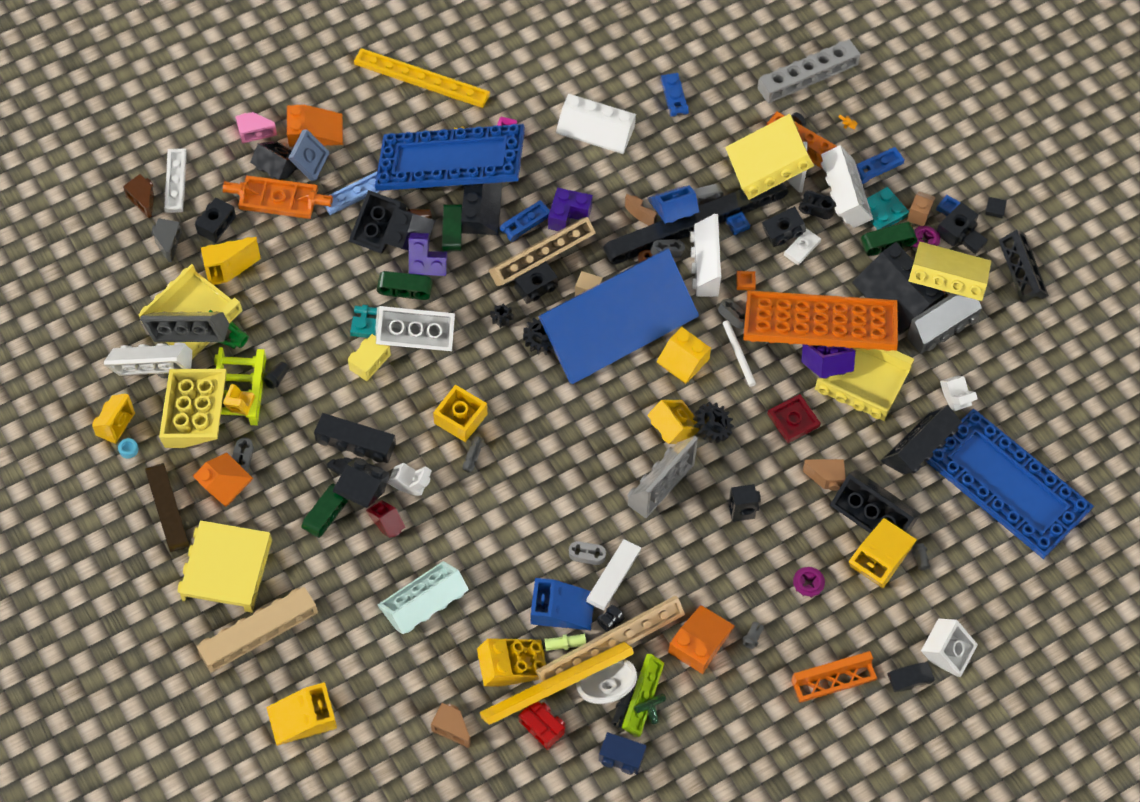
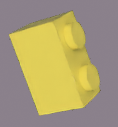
[348,334,391,381]

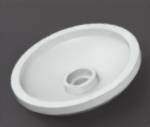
[576,659,637,704]

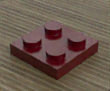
[767,394,821,443]

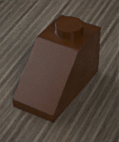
[123,174,154,218]

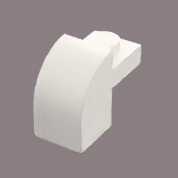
[940,375,978,411]
[388,463,432,496]

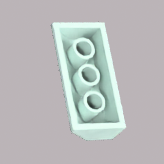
[378,561,469,634]

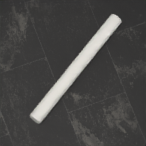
[723,320,756,387]

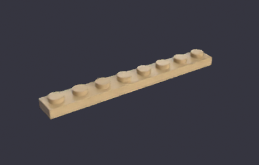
[536,596,685,682]

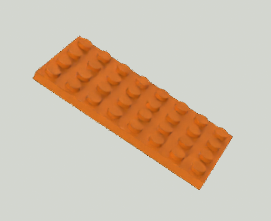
[743,290,898,351]

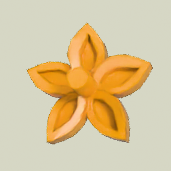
[838,115,858,129]

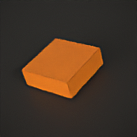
[736,271,756,290]

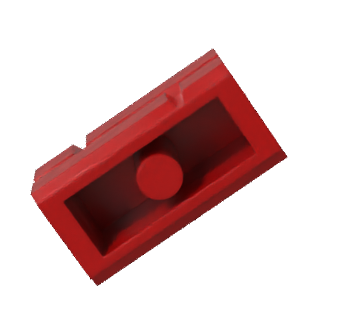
[518,701,565,749]

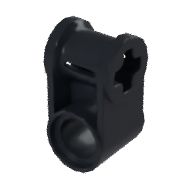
[798,190,835,220]

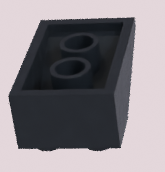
[349,190,407,254]

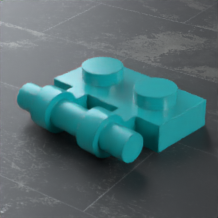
[350,305,377,338]

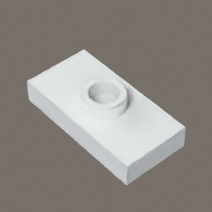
[784,229,821,265]

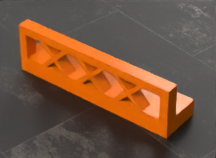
[791,651,877,703]

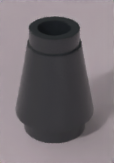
[262,362,289,389]

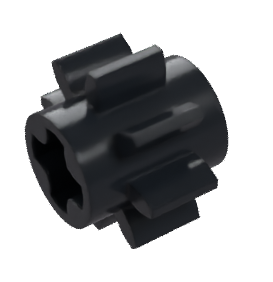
[490,303,514,328]

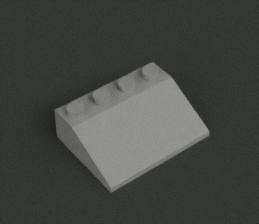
[628,436,698,518]

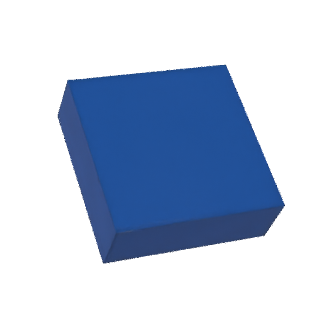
[936,195,960,216]
[726,212,751,235]

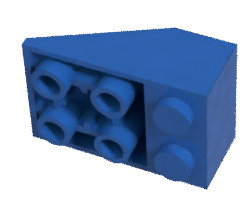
[647,185,699,223]
[531,578,593,631]

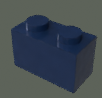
[598,732,647,775]

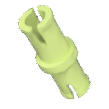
[545,633,586,651]

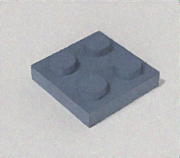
[288,129,330,181]

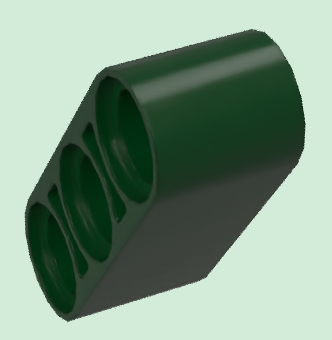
[442,204,462,251]
[861,222,917,256]
[377,271,433,300]
[301,483,349,538]

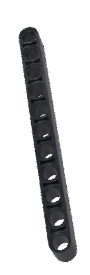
[603,183,788,265]

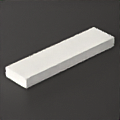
[164,149,187,213]
[586,539,641,611]

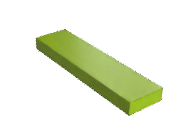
[622,654,665,737]

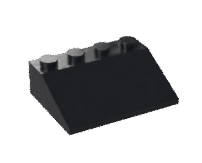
[852,242,944,335]

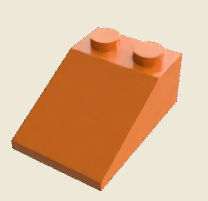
[287,105,343,147]
[668,605,735,674]

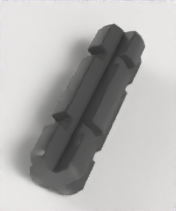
[462,436,484,473]

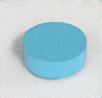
[118,438,139,459]

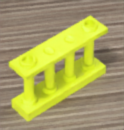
[214,347,267,426]

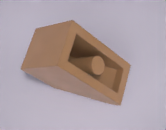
[907,191,936,226]
[803,459,846,491]
[431,703,470,748]

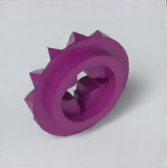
[913,226,940,248]
[793,567,825,598]

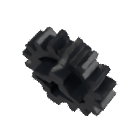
[523,318,554,355]
[693,402,734,444]

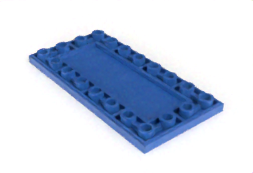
[375,124,525,191]
[538,249,699,384]
[926,408,1094,559]

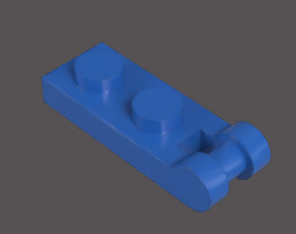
[661,73,689,117]
[856,147,905,184]
[500,200,550,242]

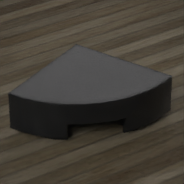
[326,457,353,476]

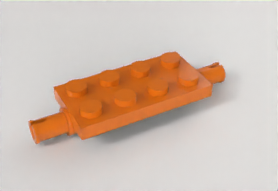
[223,175,333,219]

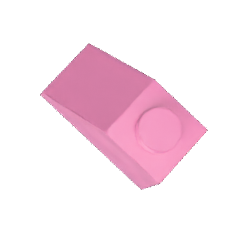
[235,112,277,144]

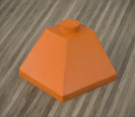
[193,453,254,507]

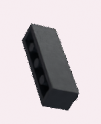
[314,413,396,463]

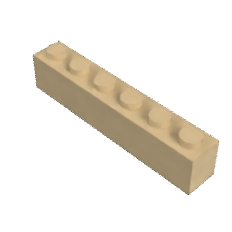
[488,217,596,286]
[196,587,318,673]

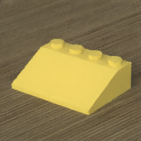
[159,369,227,448]

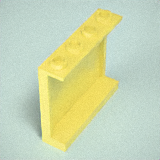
[725,114,814,200]
[908,241,991,301]
[138,264,243,359]
[815,348,914,421]
[178,521,272,613]

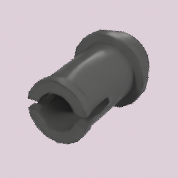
[912,544,931,571]
[743,622,764,649]

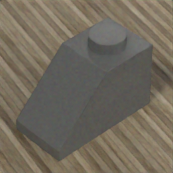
[152,218,182,262]

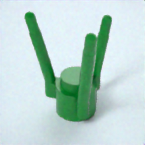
[209,310,249,349]

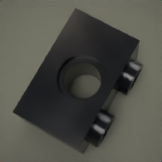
[195,197,236,243]
[937,202,979,247]
[762,206,806,248]
[514,261,558,304]
[728,484,761,522]

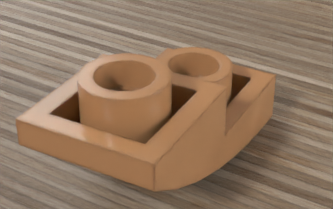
[625,194,657,226]

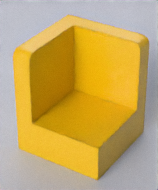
[223,384,255,415]

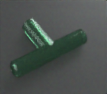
[634,694,666,724]

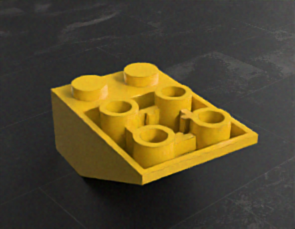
[201,237,261,285]
[849,518,917,588]
[477,638,546,687]
[267,682,337,746]

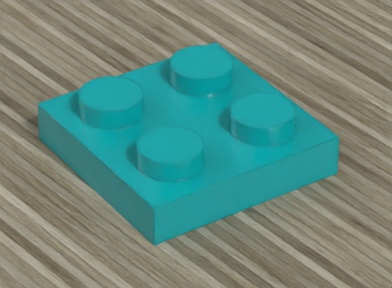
[867,187,909,230]

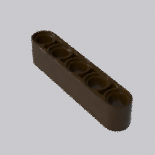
[145,463,189,553]

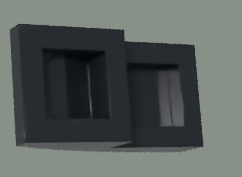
[887,662,935,692]

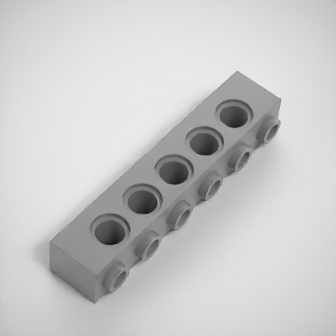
[758,39,860,104]

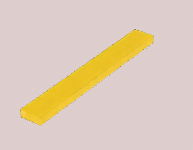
[354,48,490,108]
[480,642,634,725]

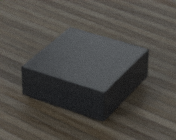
[985,197,1007,219]
[961,229,988,254]

